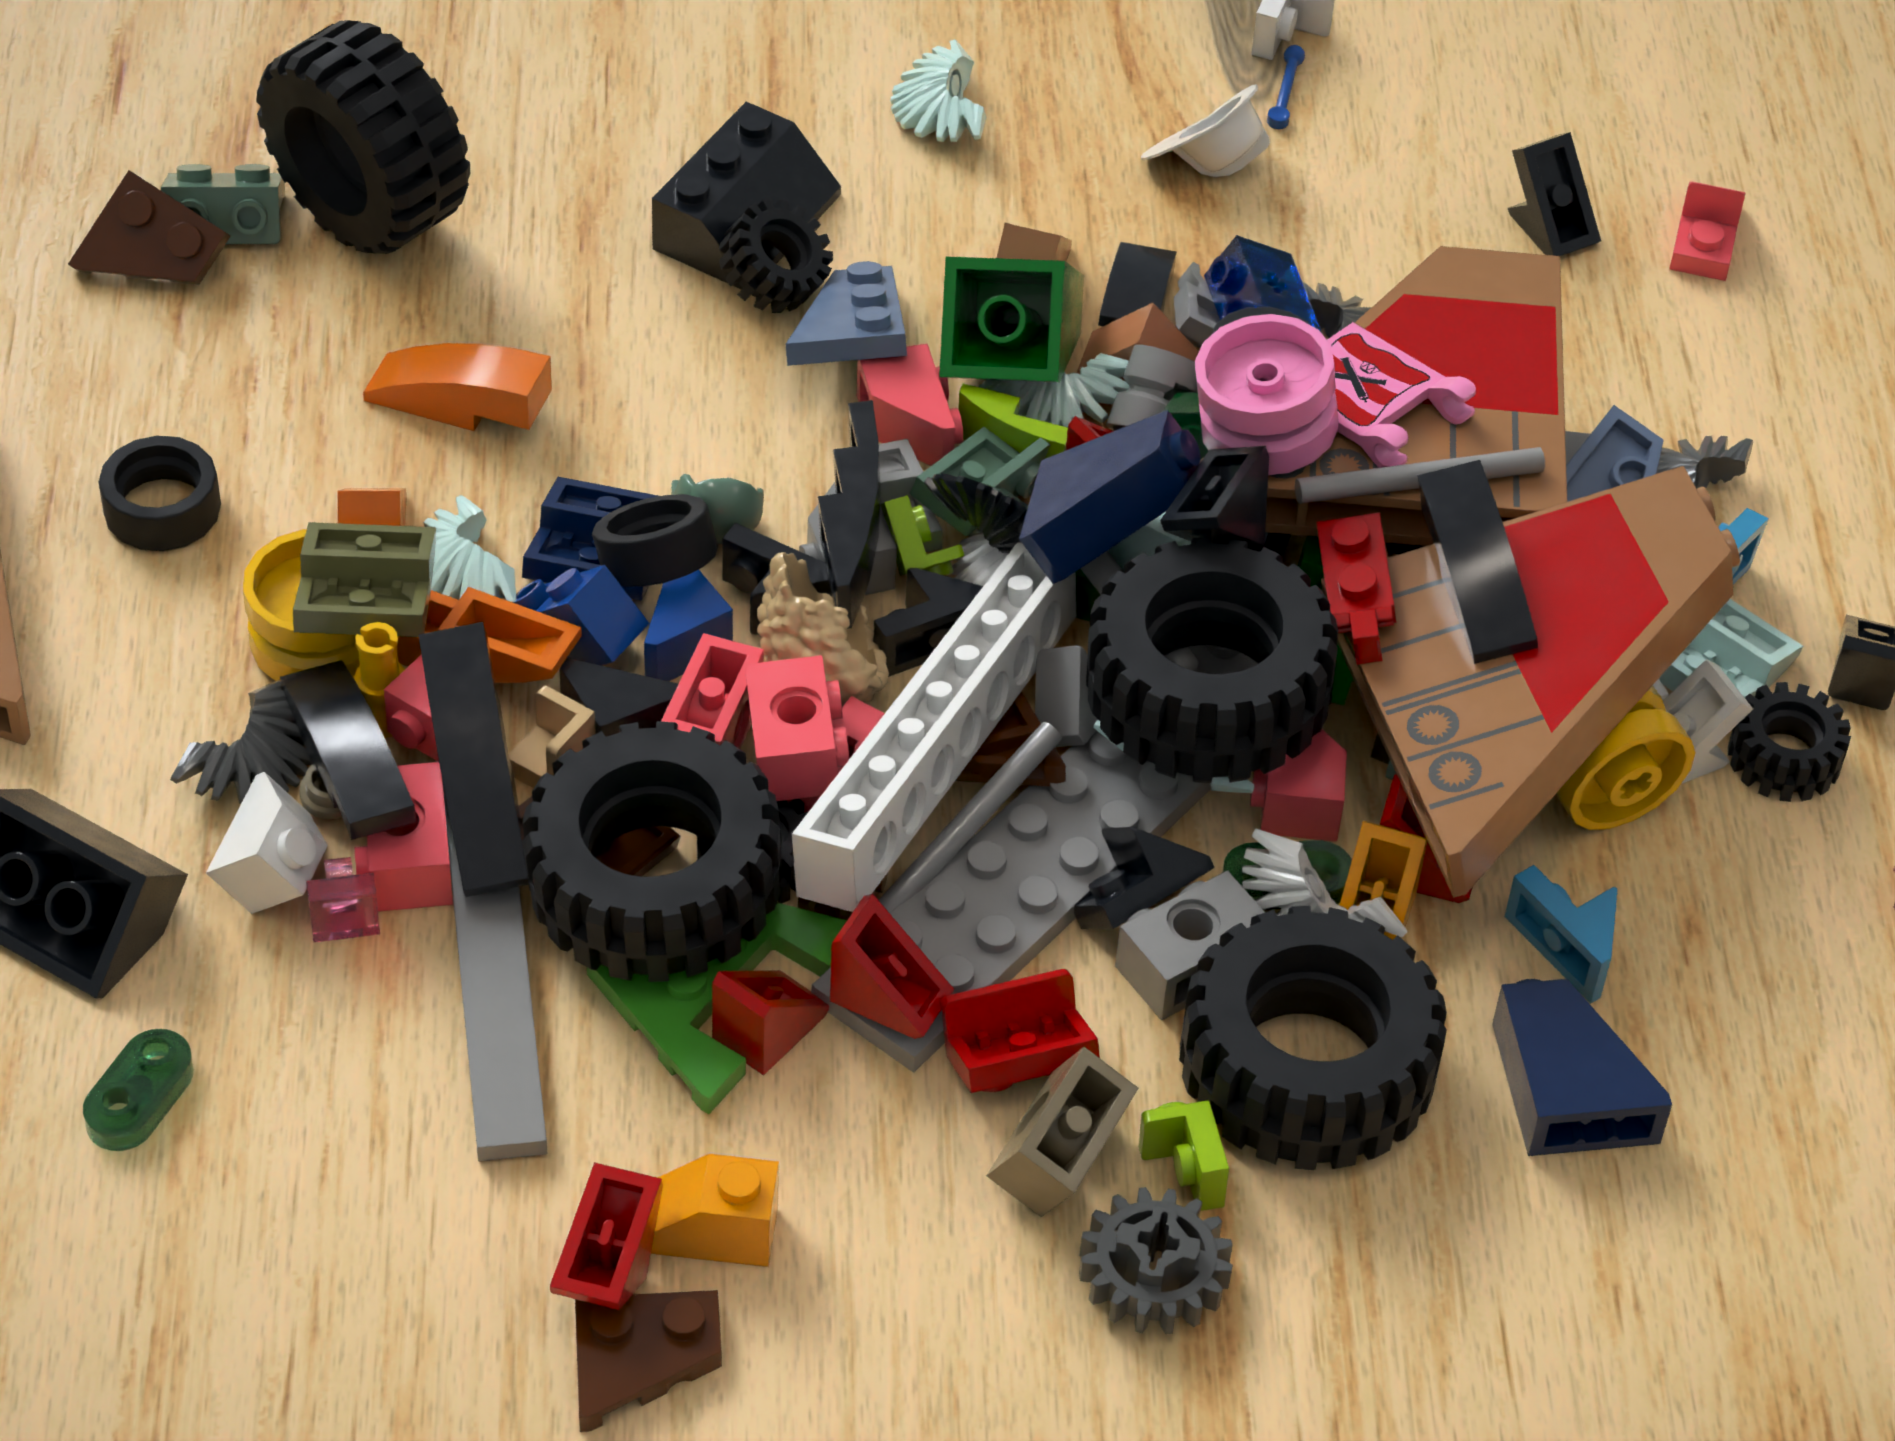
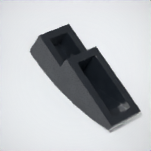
[1417,460,1538,664]

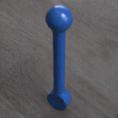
[1267,45,1305,129]

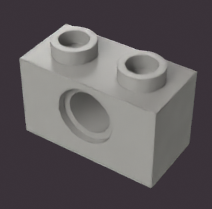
[1115,870,1265,1021]

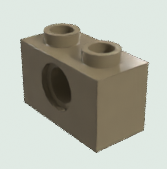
[986,1047,1139,1217]

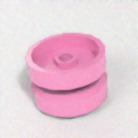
[1195,314,1339,475]

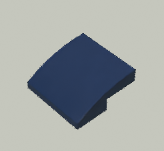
[522,477,658,601]

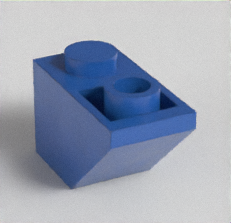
[514,565,650,666]

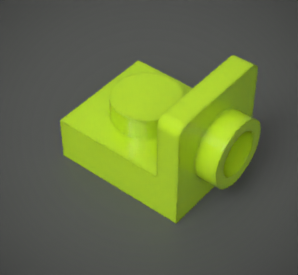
[880,495,965,576]
[1138,1100,1229,1211]

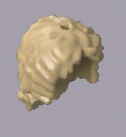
[757,552,889,706]

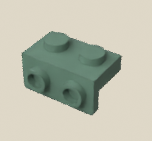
[161,164,285,244]
[910,427,1051,537]

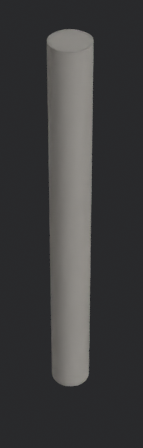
[1295,447,1545,504]
[879,722,1062,913]

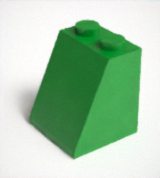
[939,256,1084,383]

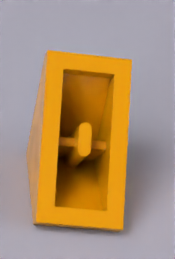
[1340,821,1427,940]

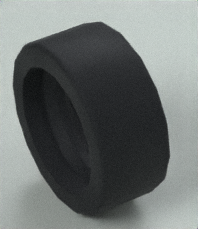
[98,435,221,551]
[592,494,718,587]

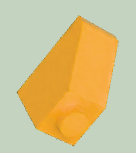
[651,1154,779,1267]

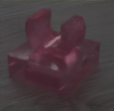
[306,857,380,943]

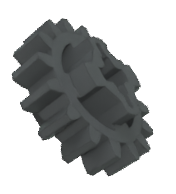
[1079,1187,1233,1334]

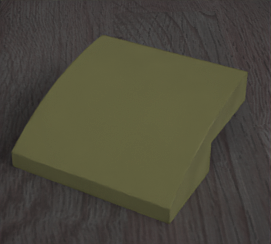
[293,522,436,637]

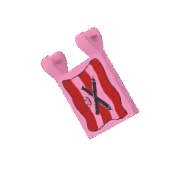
[1327,322,1476,468]

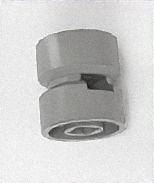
[1106,345,1198,431]

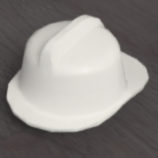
[1141,84,1270,177]

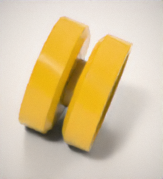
[243,529,360,681]
[1557,685,1696,830]

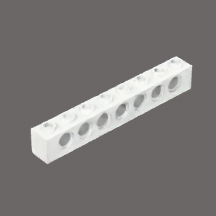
[792,542,1076,912]

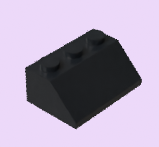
[652,101,841,290]
[0,789,188,999]

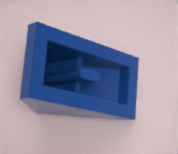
[644,570,733,681]

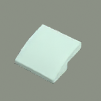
[1659,599,1803,698]

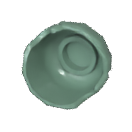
[671,474,764,544]

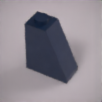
[1019,410,1201,584]
[1492,979,1672,1156]

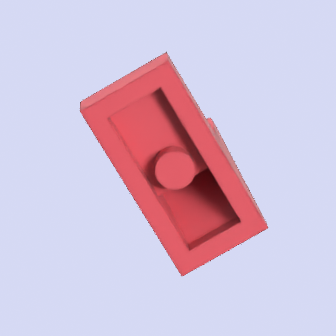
[1669,181,1746,281]

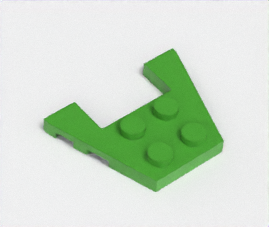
[586,902,847,1114]

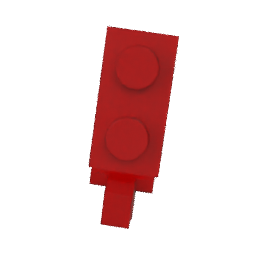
[1316,512,1397,665]

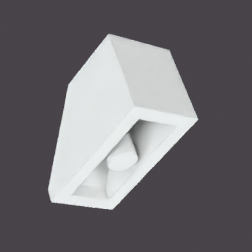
[206,772,328,914]

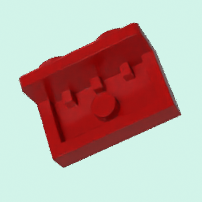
[941,969,1100,1093]

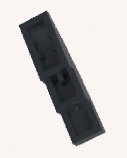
[818,400,881,629]
[419,622,529,897]
[280,660,416,840]

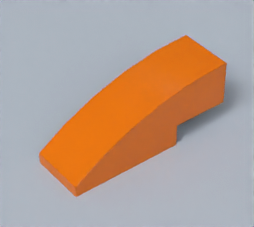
[363,343,552,431]
[397,587,582,683]

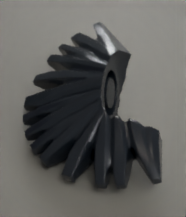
[924,473,1028,554]

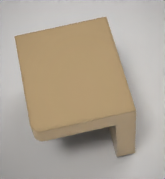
[508,685,596,788]

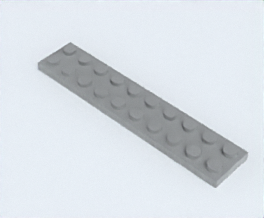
[811,645,1258,1073]

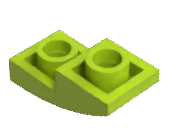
[958,383,1068,459]

